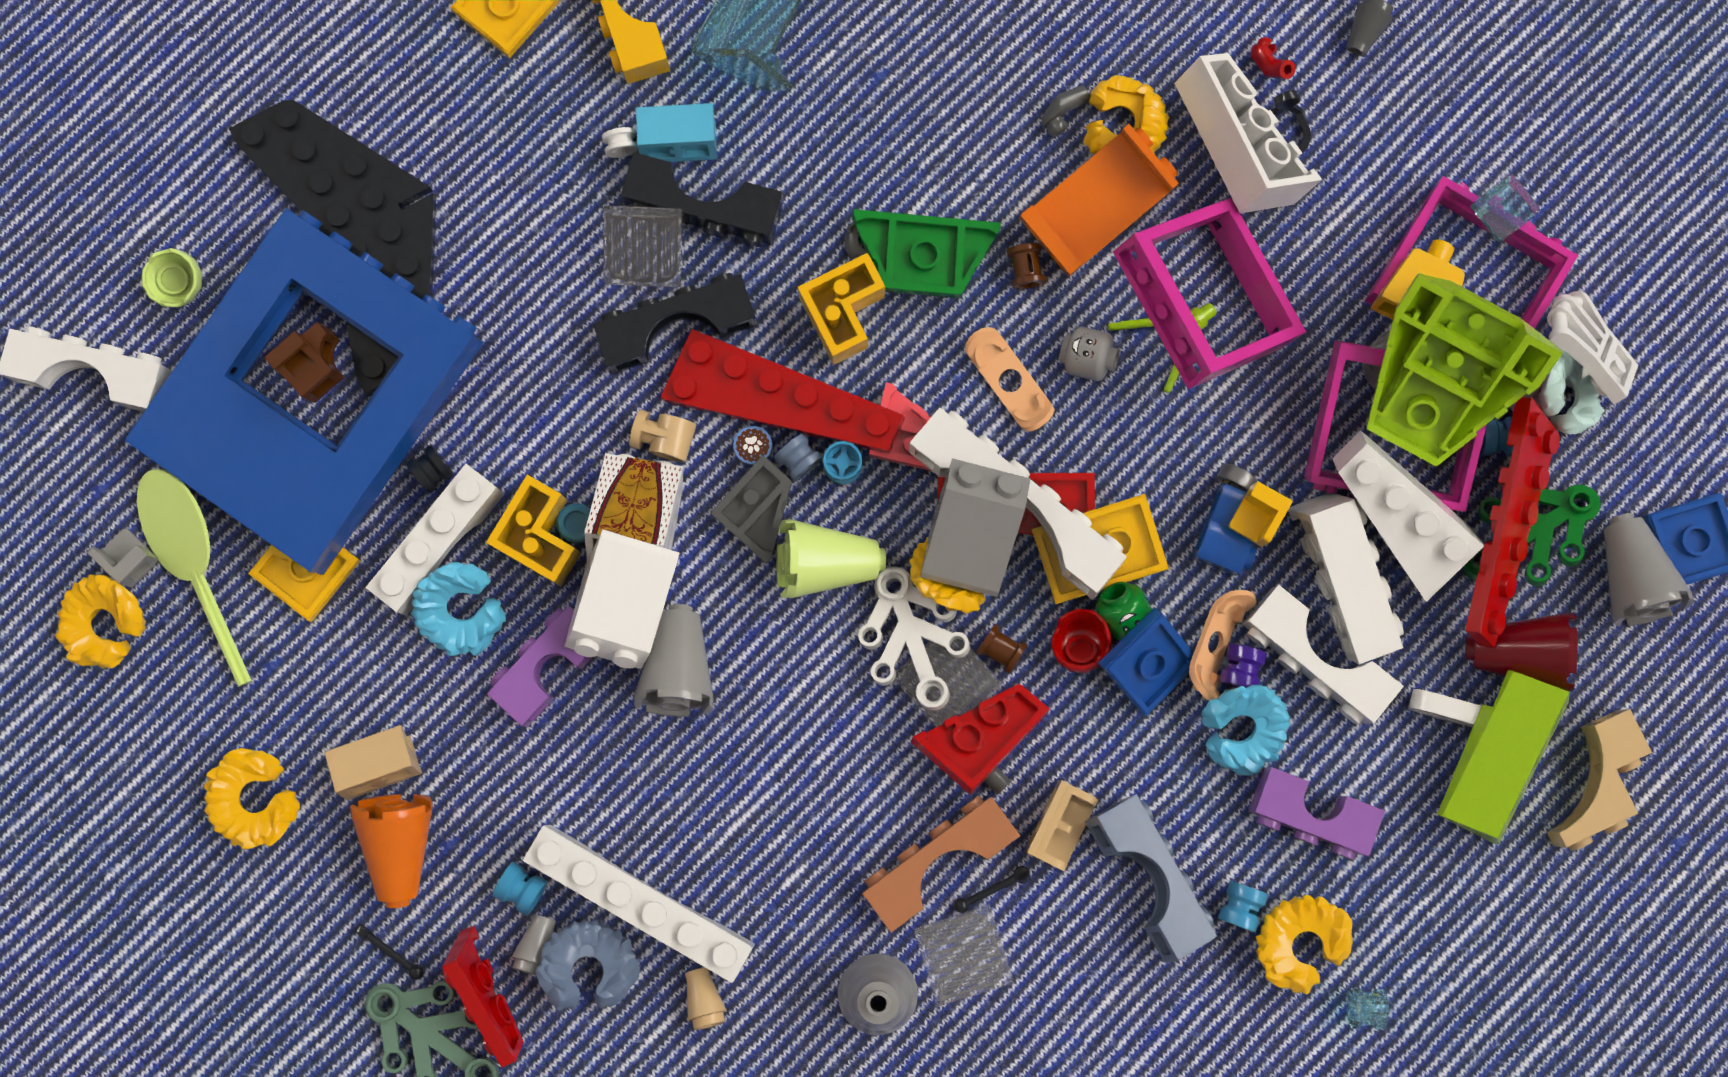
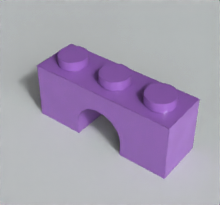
[487,606,593,727]
[1248,767,1385,860]

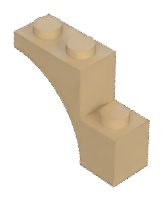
[1547,709,1652,851]

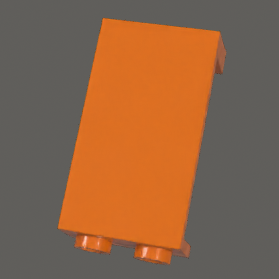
[1019,123,1179,277]

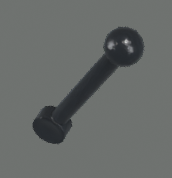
[954,866,1030,913]
[354,923,424,980]

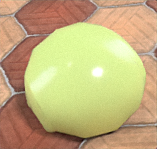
[142,248,202,307]

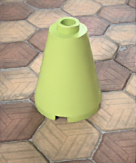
[776,519,886,598]

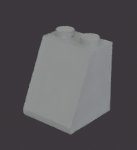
[920,458,1030,597]

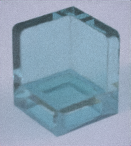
[1470,173,1541,242]

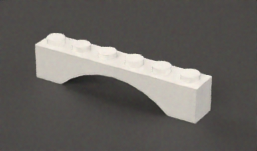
[909,408,1127,600]
[523,825,755,983]

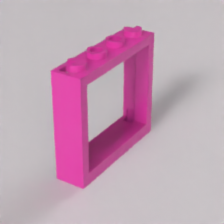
[1364,176,1579,329]
[1113,198,1306,389]
[1304,340,1486,512]

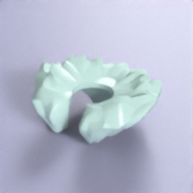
[1537,351,1605,434]

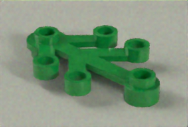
[1463,485,1601,586]

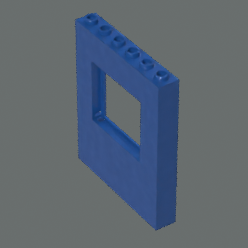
[124,208,484,575]

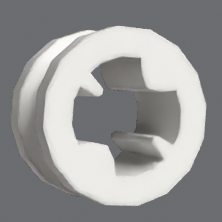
[602,127,638,158]

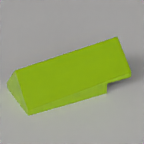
[1437,670,1570,845]

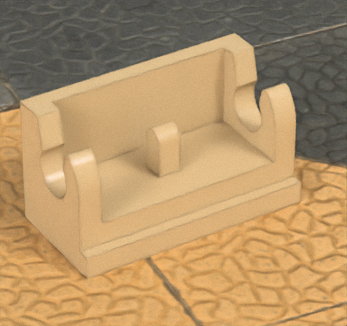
[324,725,422,800]
[1024,780,1098,871]

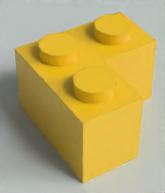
[798,253,885,366]
[486,474,581,587]

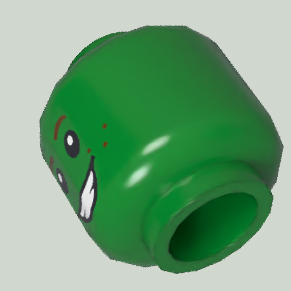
[1096,582,1152,641]

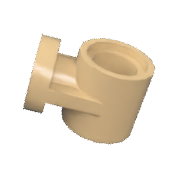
[629,409,696,463]

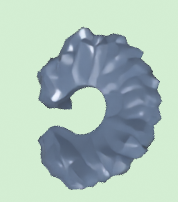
[535,920,640,1011]

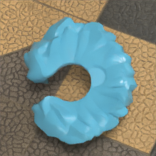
[410,562,506,656]
[1201,685,1290,776]

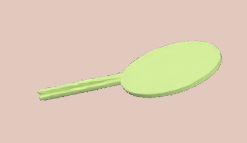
[137,469,252,687]

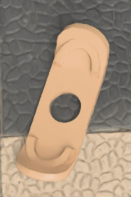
[965,327,1055,431]
[1189,590,1256,700]

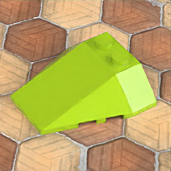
[1366,273,1563,466]

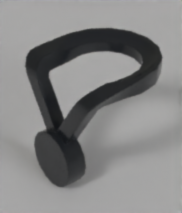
[1271,90,1311,155]

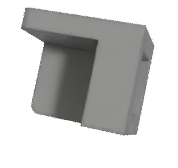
[87,529,159,588]

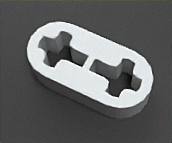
[1408,689,1481,727]

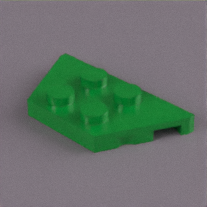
[852,209,1001,298]

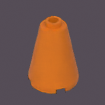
[350,794,433,908]

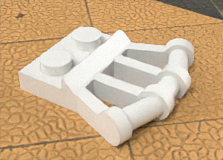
[1547,291,1638,405]

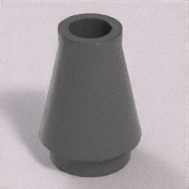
[1345,0,1393,57]

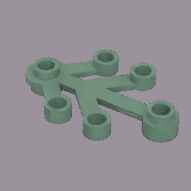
[365,980,500,1077]

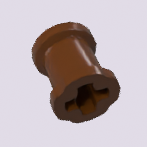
[1006,243,1047,290]
[976,624,1028,674]

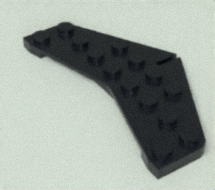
[229,100,437,396]

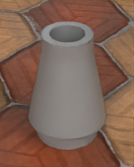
[511,914,556,976]

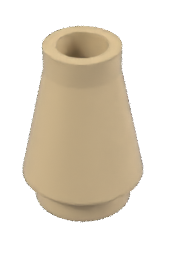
[685,967,727,1030]

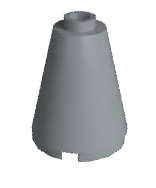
[1604,513,1695,626]
[634,604,714,717]
[838,954,918,1035]

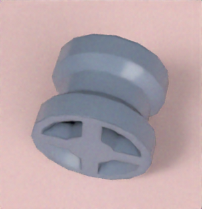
[774,433,823,482]

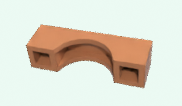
[862,795,1020,933]

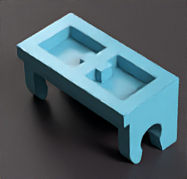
[636,103,718,162]

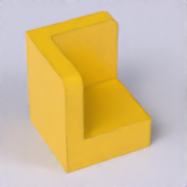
[1228,481,1293,547]

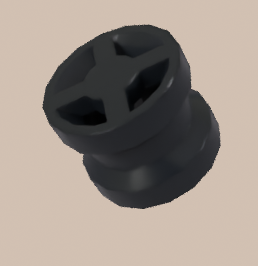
[405,444,455,494]

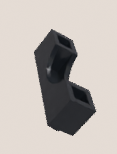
[621,152,784,247]
[593,273,758,375]

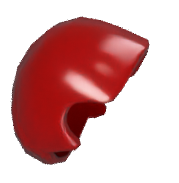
[1051,608,1112,673]

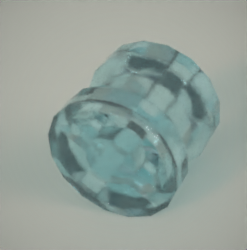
[1347,987,1389,1030]

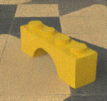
[592,0,670,84]

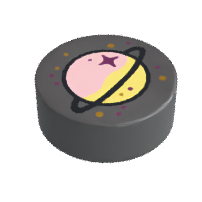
[1216,464,1257,492]

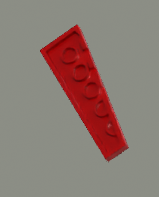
[660,329,905,454]
[1465,397,1560,648]

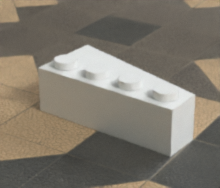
[1174,53,1322,213]
[1332,430,1484,602]
[1288,493,1404,665]

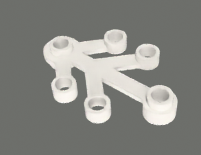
[858,567,970,711]

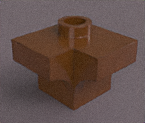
[264,322,345,403]

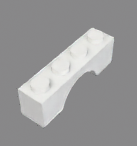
[0,326,172,412]
[365,464,504,616]
[1242,585,1404,725]

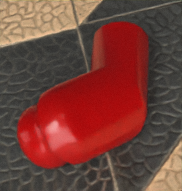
[1251,37,1296,79]

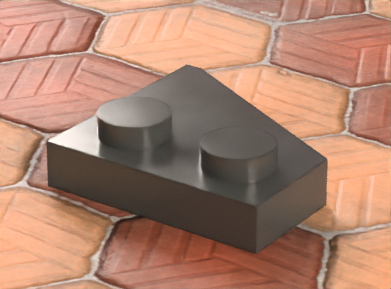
[711,455,793,564]

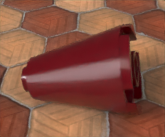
[1465,613,1578,693]

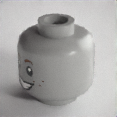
[1059,326,1120,381]

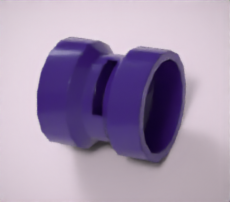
[1219,643,1267,688]

